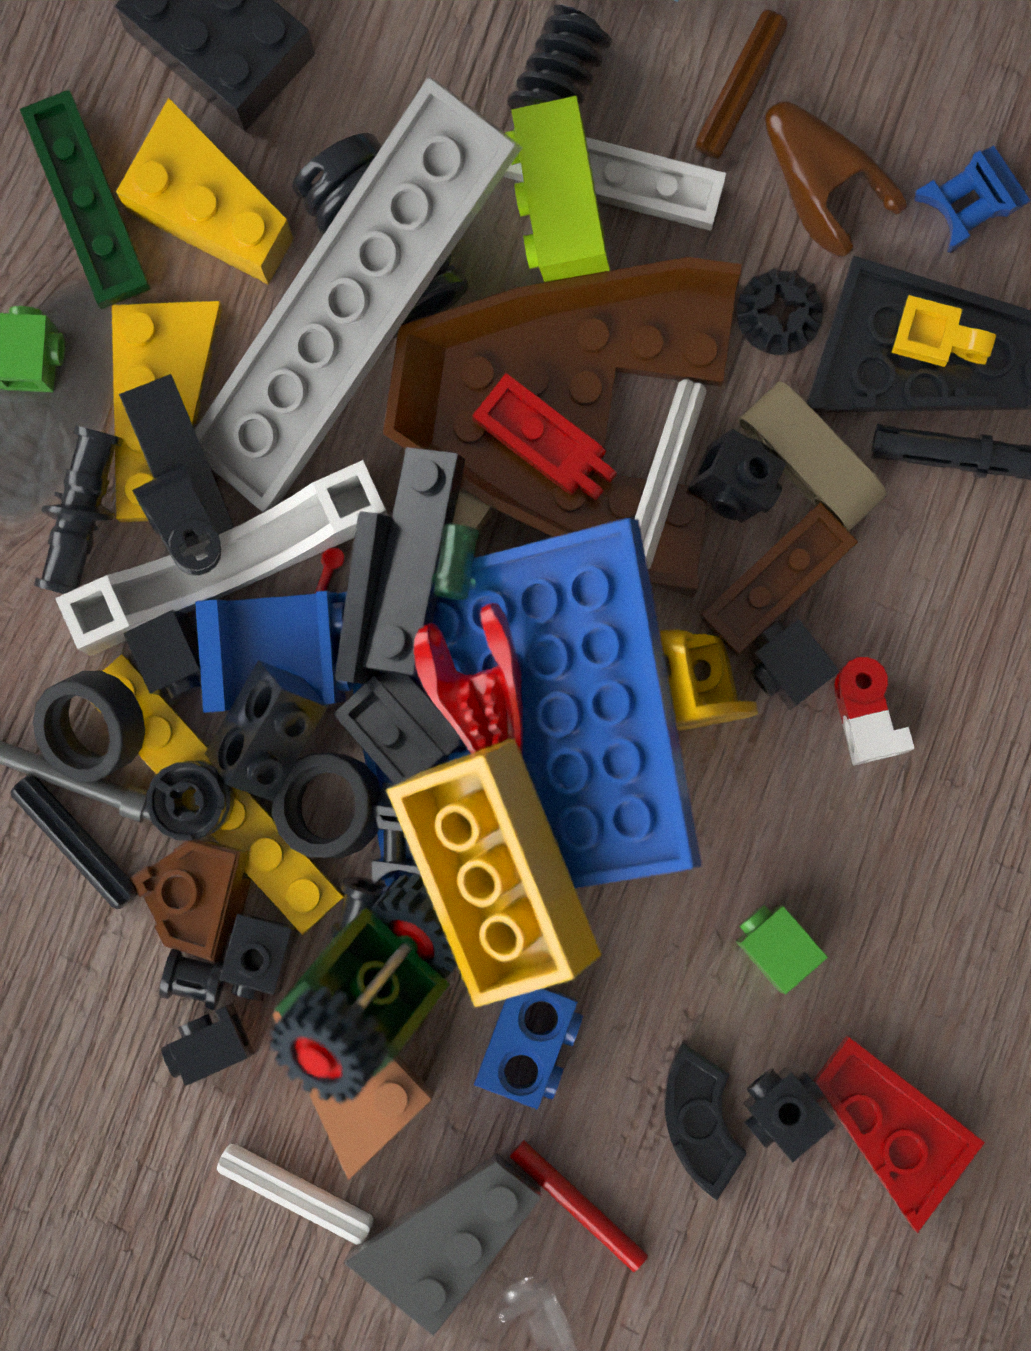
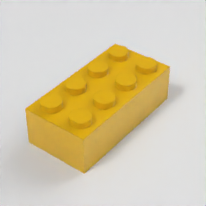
[387,739,601,1007]

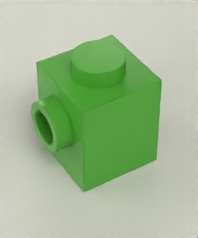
[0,306,65,392]

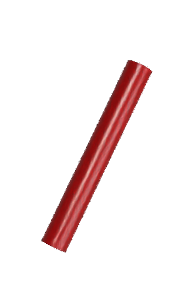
[509,1140,648,1272]

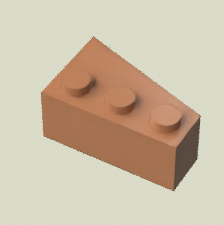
[273,1011,434,1180]

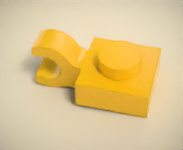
[892,295,996,367]

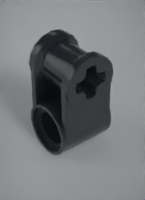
[132,464,222,576]

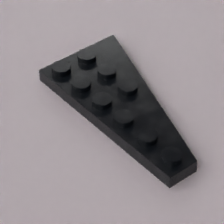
[806,255,1031,413]

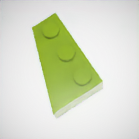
[505,96,611,282]

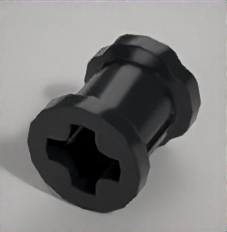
[331,877,388,937]
[159,949,225,1010]

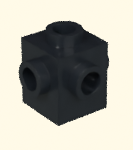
[688,429,787,523]
[743,1067,836,1163]

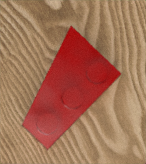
[813,1036,985,1233]

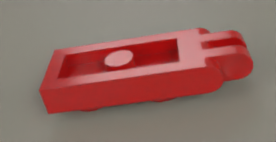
[472,373,617,500]

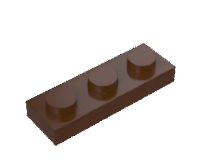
[699,502,858,656]

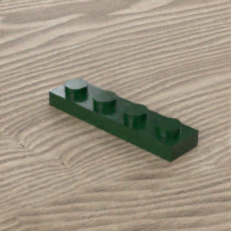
[19,89,151,309]

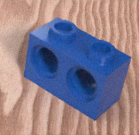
[474,987,584,1110]

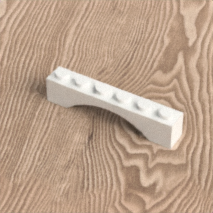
[55,460,388,656]

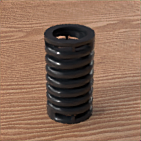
[292,133,469,338]

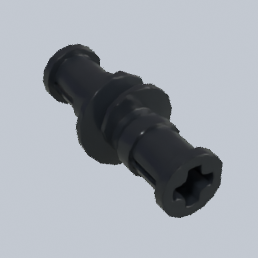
[34,426,123,594]

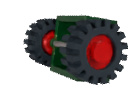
[269,874,458,1103]

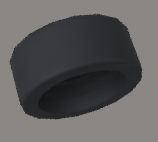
[33,670,145,782]
[272,753,382,858]

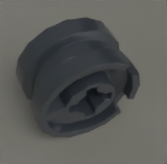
[146,760,234,840]

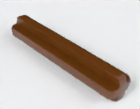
[695,9,788,159]

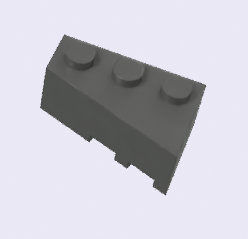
[344,1153,541,1336]

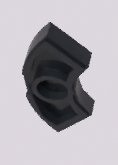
[664,1042,747,1200]

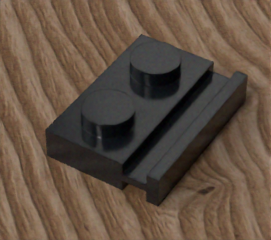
[333,672,465,785]

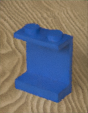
[195,591,353,713]

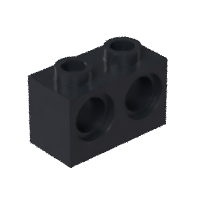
[205,660,327,801]

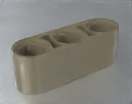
[738,381,887,531]

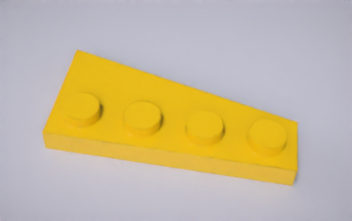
[112,301,223,522]

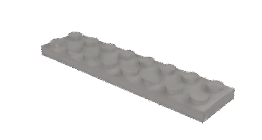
[195,77,523,513]

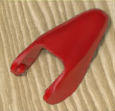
[414,602,523,757]

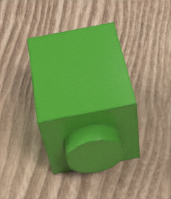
[735,904,828,995]

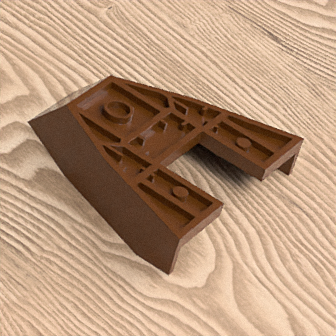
[383,257,742,598]

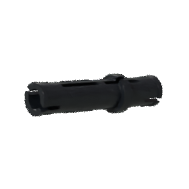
[871,423,1031,481]

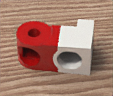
[834,657,914,766]

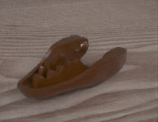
[765,101,907,257]

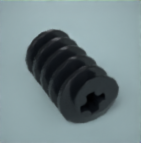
[507,4,612,110]

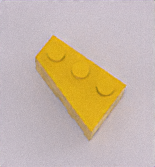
[116,98,294,285]

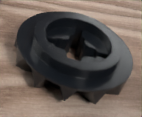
[736,268,824,355]

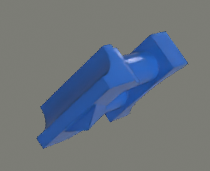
[914,145,1031,253]

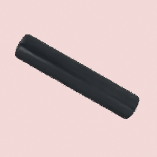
[10,775,137,909]

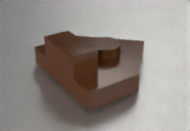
[130,838,251,961]

